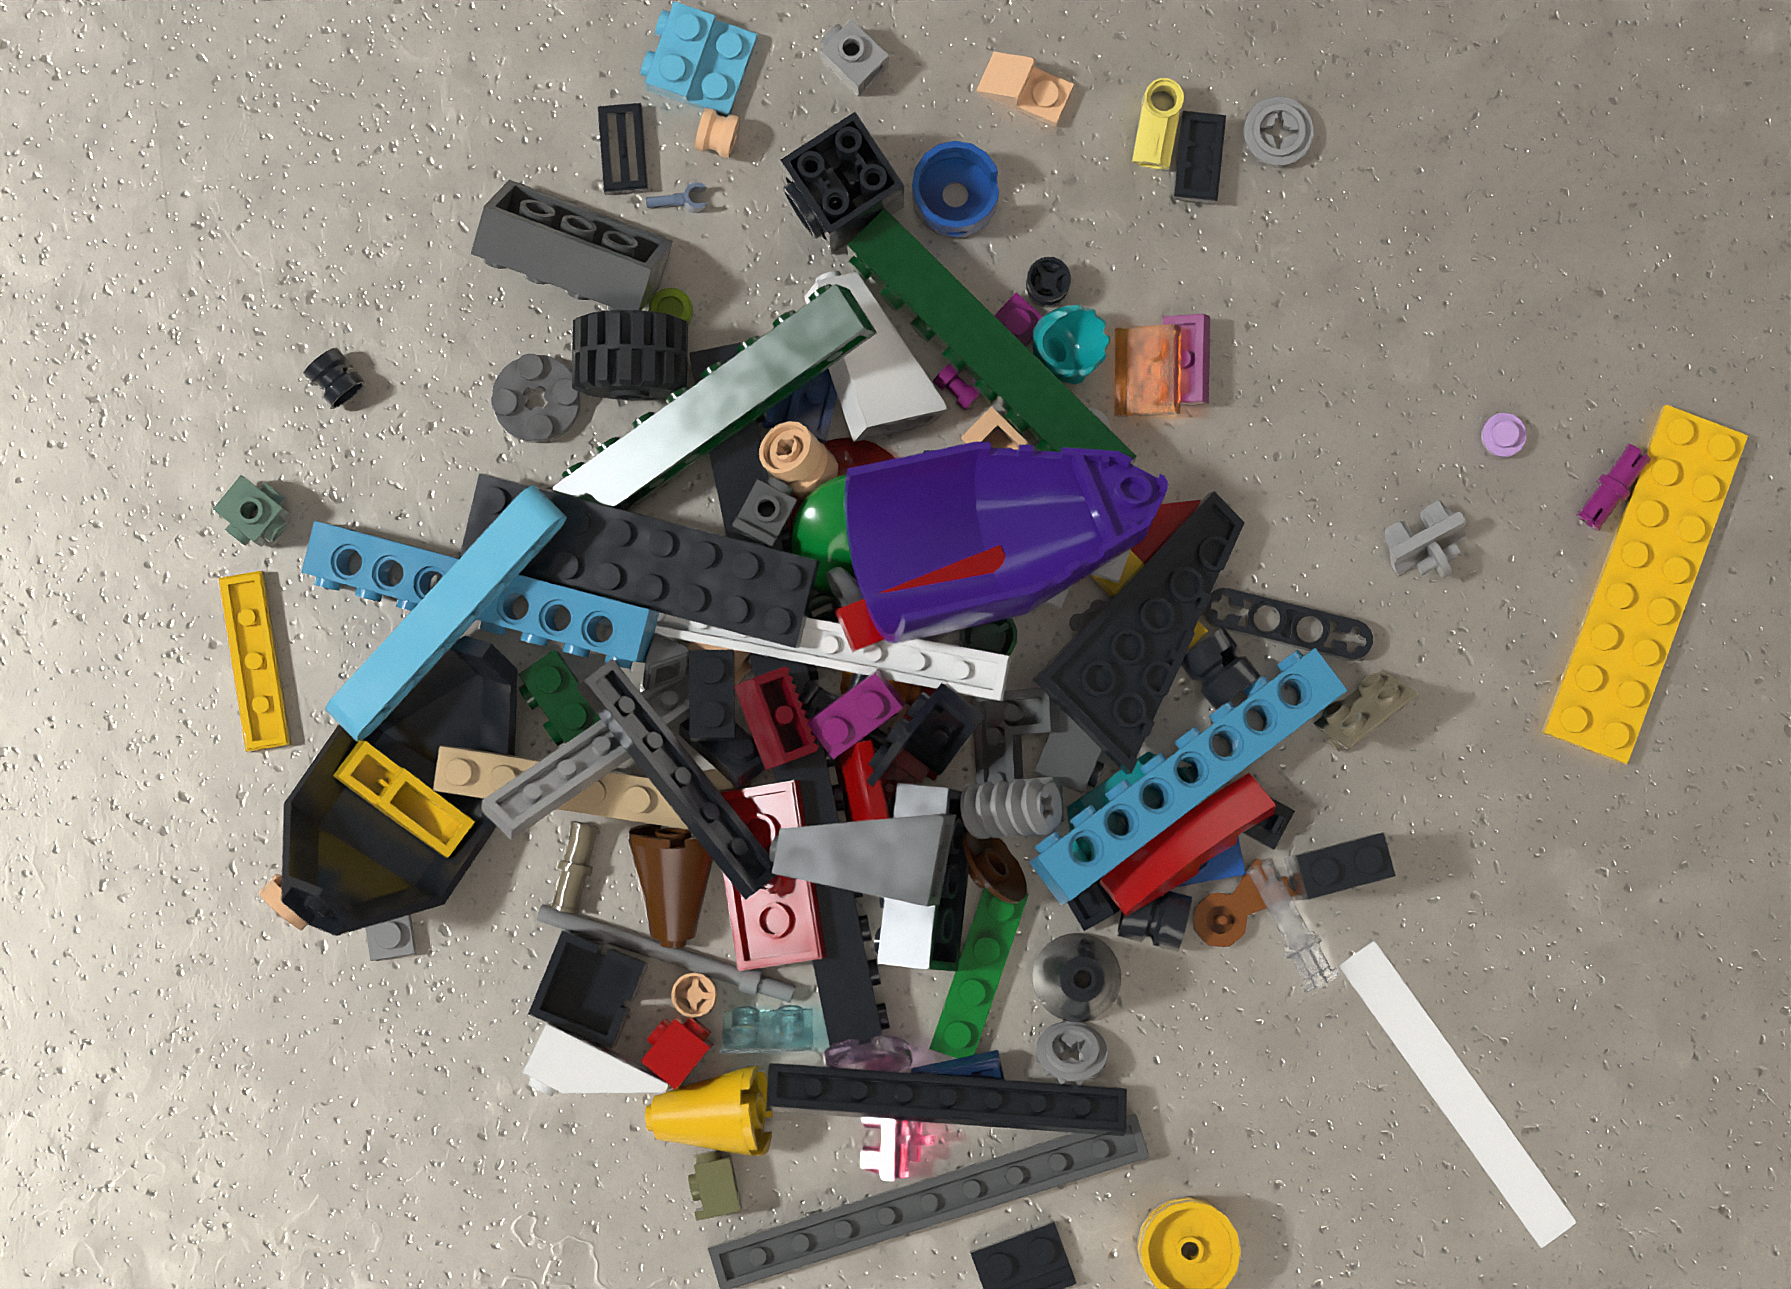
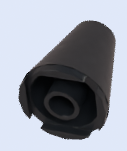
[1032,933,1121,1022]

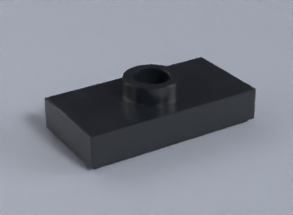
[1173,111,1226,204]

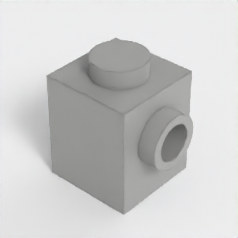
[820,19,889,96]

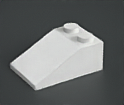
[522,1023,671,1096]

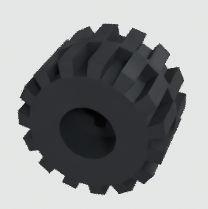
[572,310,688,400]

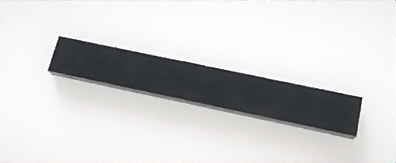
[766,1063,1127,1136]

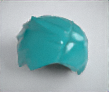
[1032,305,1111,384]

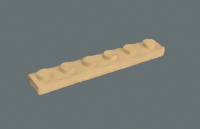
[433,745,689,830]

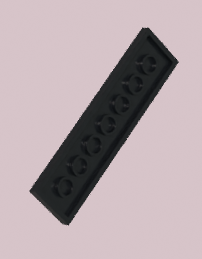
[459,473,821,648]

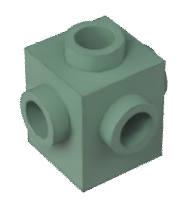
[213,475,290,547]

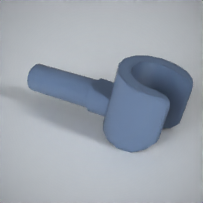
[646,182,707,213]

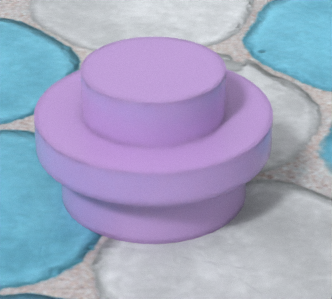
[1481,413,1526,457]

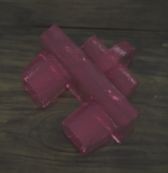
[861,1118,934,1180]

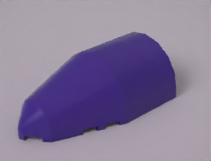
[844,441,1168,644]

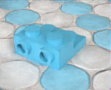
[640,1,758,117]

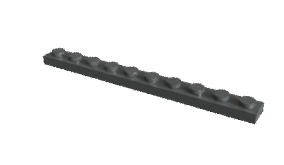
[708,1113,1150,1289]

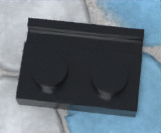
[970,1221,1077,1289]

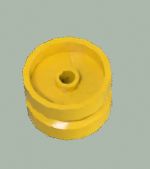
[1137,1196,1241,1289]

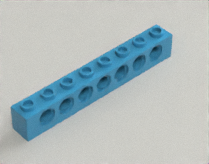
[301,521,659,669]
[1029,648,1348,905]

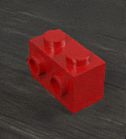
[640,1016,714,1090]

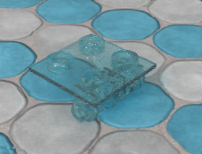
[721,1005,814,1054]

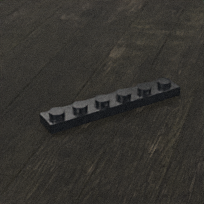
[576,658,777,900]

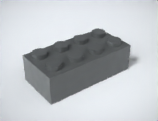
[471,179,673,310]

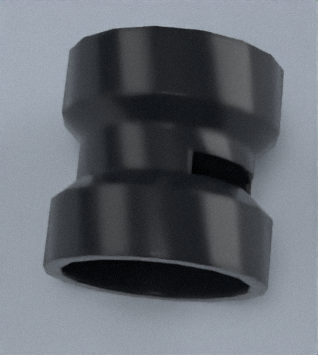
[1026,257,1071,307]
[303,347,365,409]

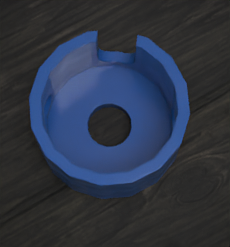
[912,141,999,238]

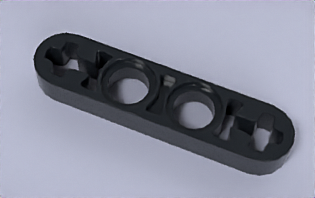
[1203,588,1373,661]

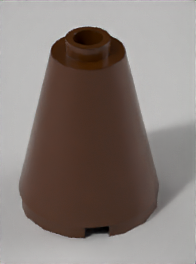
[628,824,713,948]

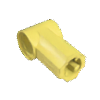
[1131,78,1184,170]

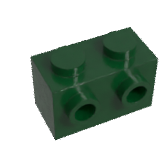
[518,649,601,746]

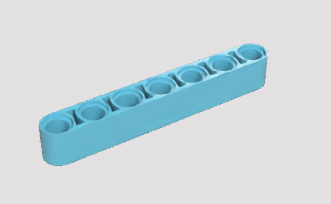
[325,485,567,742]

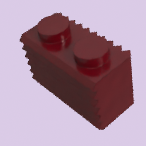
[734,666,819,770]

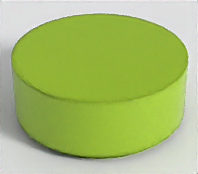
[649,288,693,325]

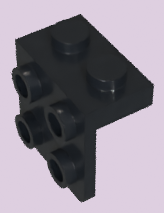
[866,683,985,787]

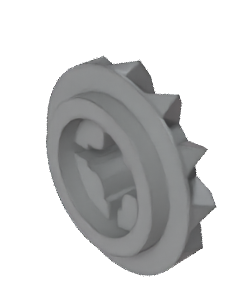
[1243,96,1314,167]
[1036,1021,1108,1086]

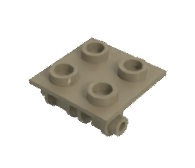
[1314,670,1418,752]

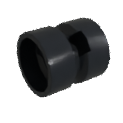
[1181,627,1261,710]
[1117,891,1192,952]

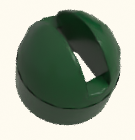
[807,594,839,623]

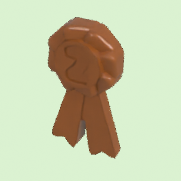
[1193,859,1295,947]

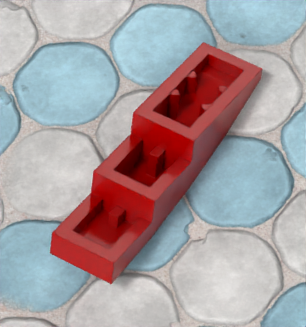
[1100,773,1276,916]

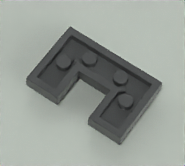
[972,688,1064,822]

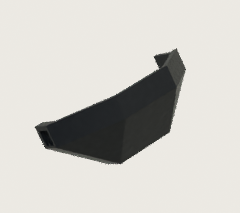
[281,636,518,936]

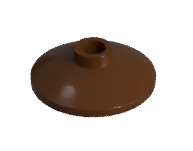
[963,830,1027,904]

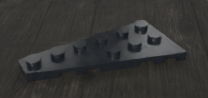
[1033,491,1245,775]

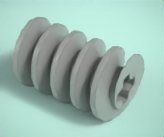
[960,779,1062,839]

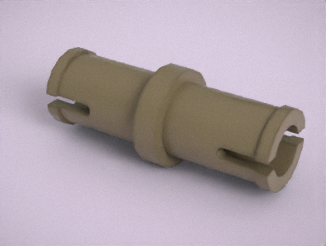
[550,821,599,914]

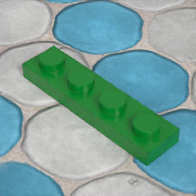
[929,888,1029,1058]

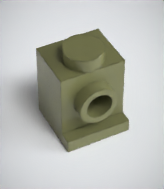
[688,1150,742,1221]

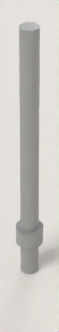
[537,904,795,1003]

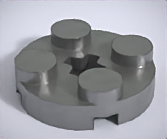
[491,354,580,443]

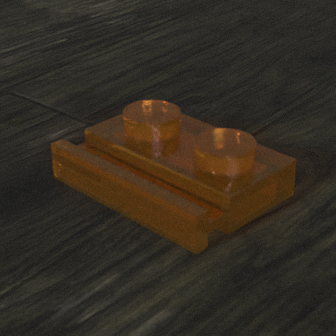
[1115,324,1181,417]

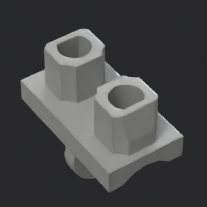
[1385,500,1467,578]

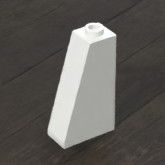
[804,271,947,442]

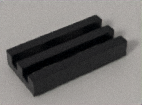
[597,103,649,195]

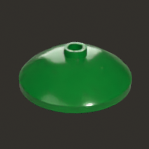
[790,475,856,598]

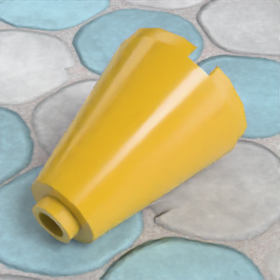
[645,1065,773,1156]

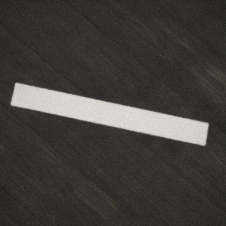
[1339,941,1577,1248]

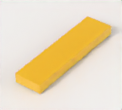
[218,570,292,752]

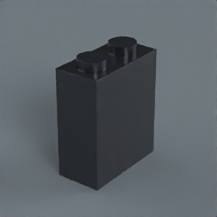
[1284,832,1396,900]

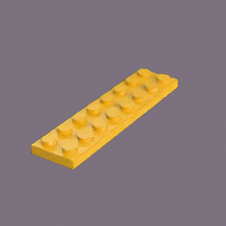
[1541,404,1748,765]

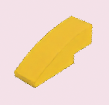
[333,740,475,858]

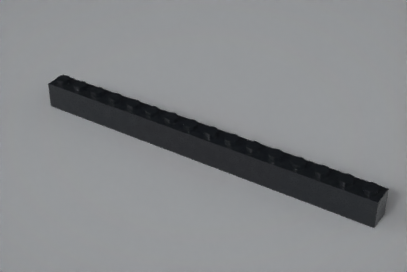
[689,342,890,1051]

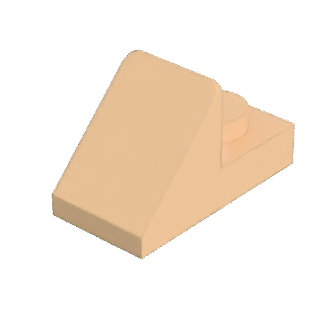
[976,52,1074,127]

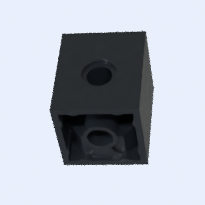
[780,112,904,254]

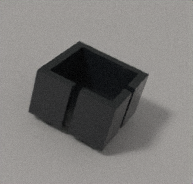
[528,930,649,1048]

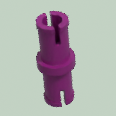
[1576,443,1651,532]

